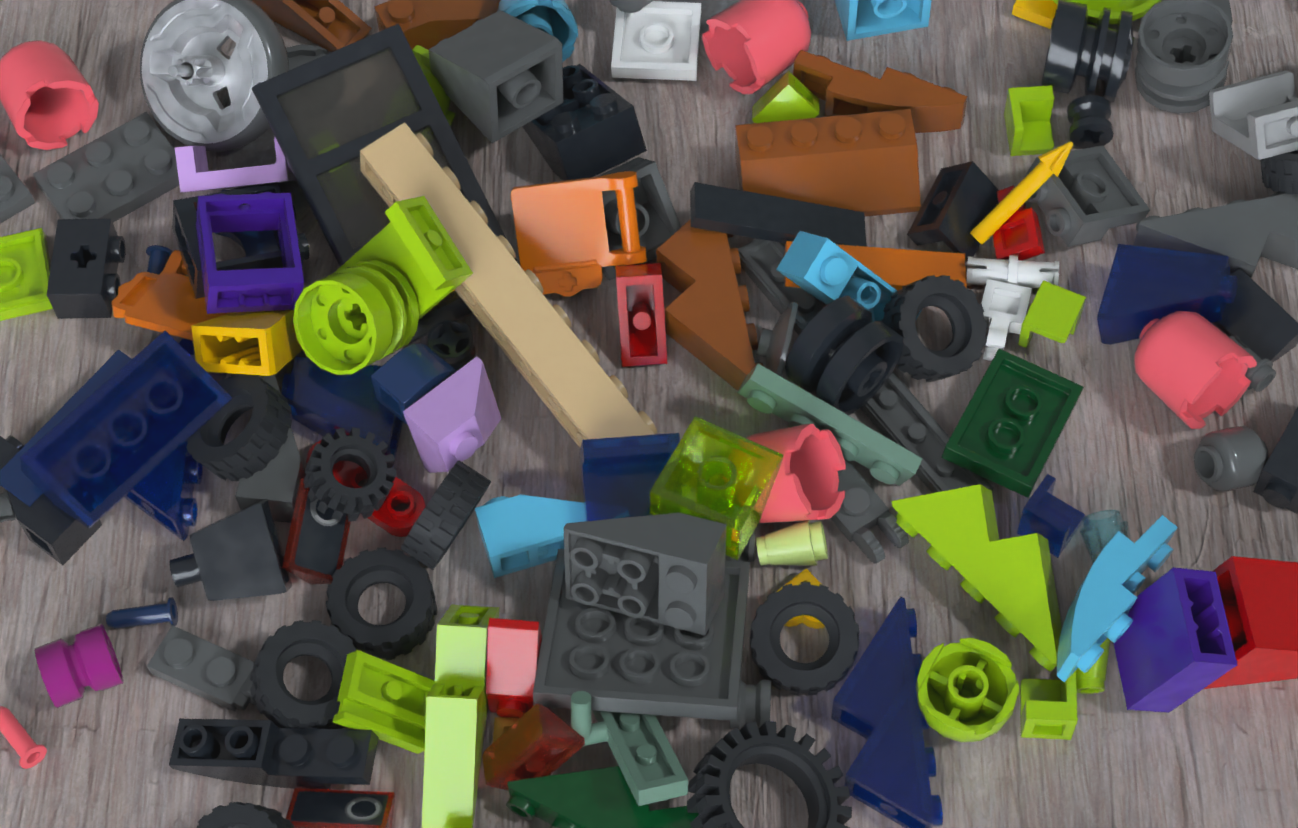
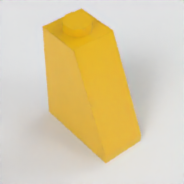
[191,310,303,376]

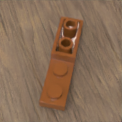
[793,50,968,133]

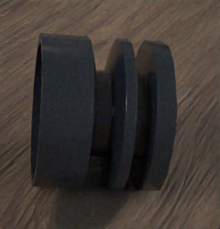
[1041,0,1134,102]

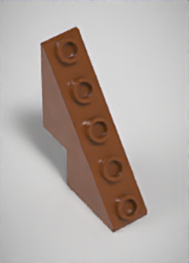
[656,219,764,391]

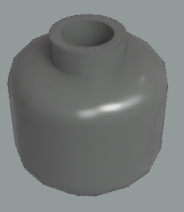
[1194,426,1269,491]

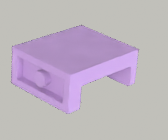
[175,137,297,193]

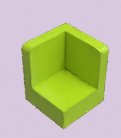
[752,71,819,123]
[1004,85,1054,156]
[1018,281,1086,348]
[1020,671,1078,740]

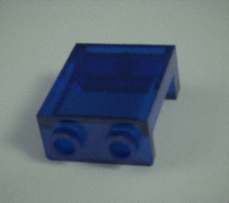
[579,433,684,521]

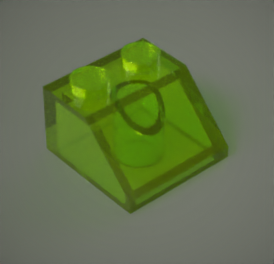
[650,416,783,560]

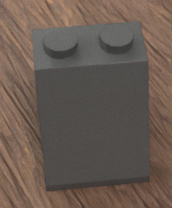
[429,10,563,143]

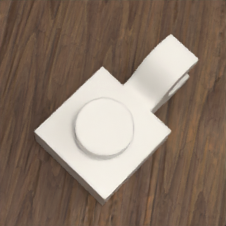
[981,279,1032,361]

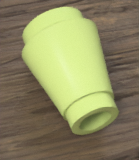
[756,520,828,566]

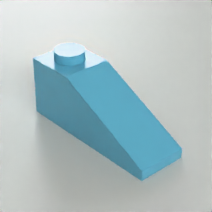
[475,494,629,578]

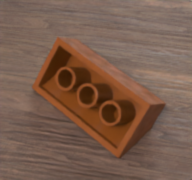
[735,109,921,217]

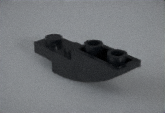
[169,718,379,791]

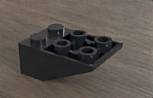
[522,64,647,181]

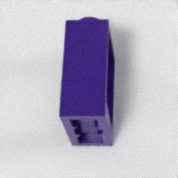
[196,192,304,314]

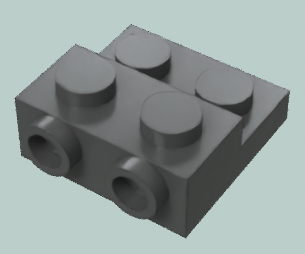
[1023,145,1150,247]

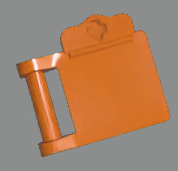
[511,171,647,297]
[112,250,229,341]

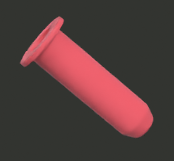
[0,706,47,769]

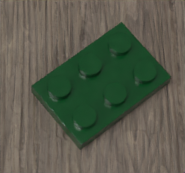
[941,349,1084,498]

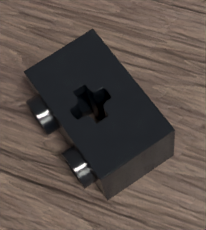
[47,219,126,319]

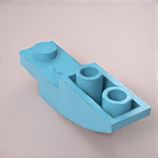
[1056,515,1178,682]

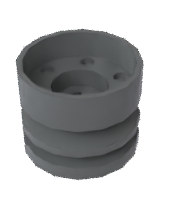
[1135,0,1233,114]

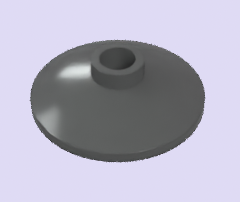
[757,302,798,377]

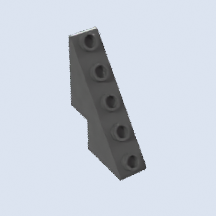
[1132,192,1298,282]

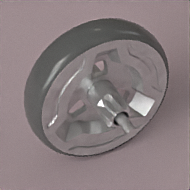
[140,0,289,152]

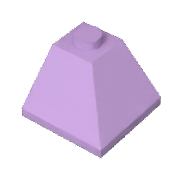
[403,356,502,473]

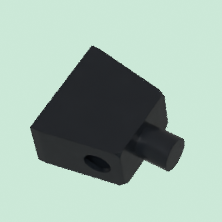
[169,499,292,601]

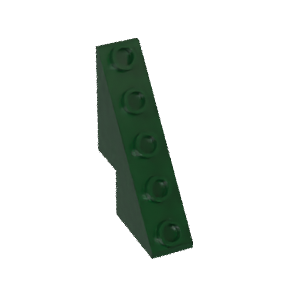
[506,766,699,828]

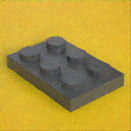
[33,112,179,222]

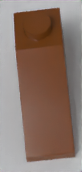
[251,0,372,52]
[374,0,500,67]

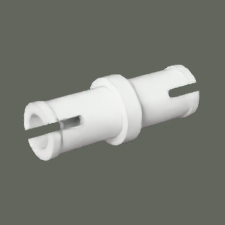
[966,255,1059,289]

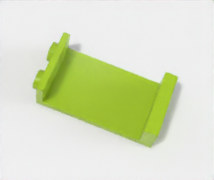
[303,196,473,319]

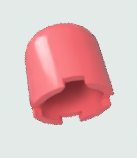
[702,0,811,94]
[0,40,99,150]
[1134,311,1257,429]
[725,424,846,523]

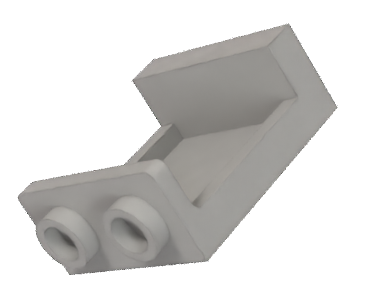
[1209,70,1298,160]

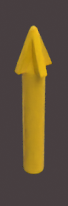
[970,141,1073,245]

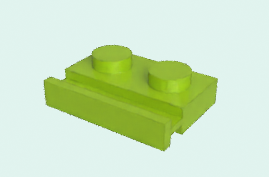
[333,650,435,754]

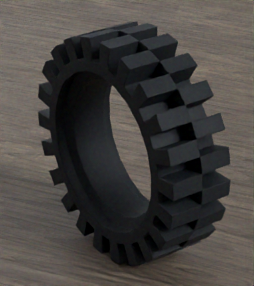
[687,721,852,828]

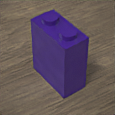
[1113,567,1237,713]

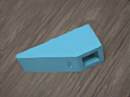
[776,231,922,322]

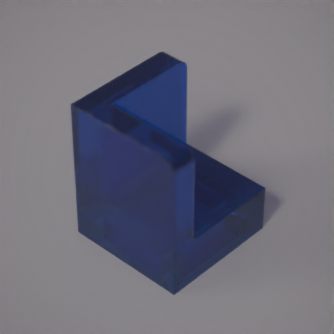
[1017,474,1085,558]

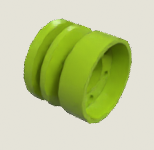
[293,260,420,375]

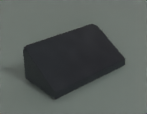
[1200,268,1298,363]

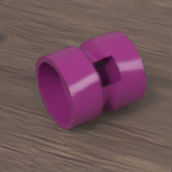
[34,623,124,708]

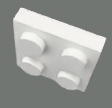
[611,1,701,81]

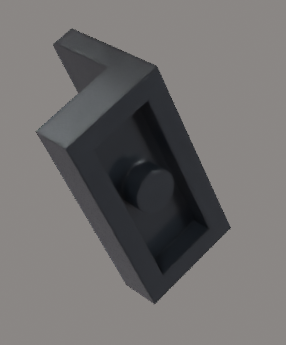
[907,161,999,262]

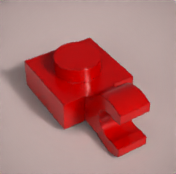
[992,185,1045,260]

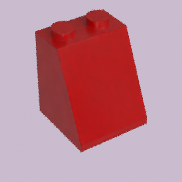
[1204,556,1298,689]

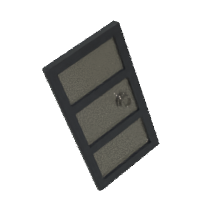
[252,23,519,354]

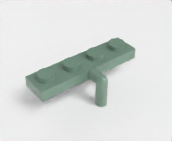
[737,364,923,486]
[571,691,688,806]

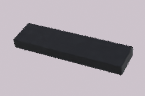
[690,182,867,247]

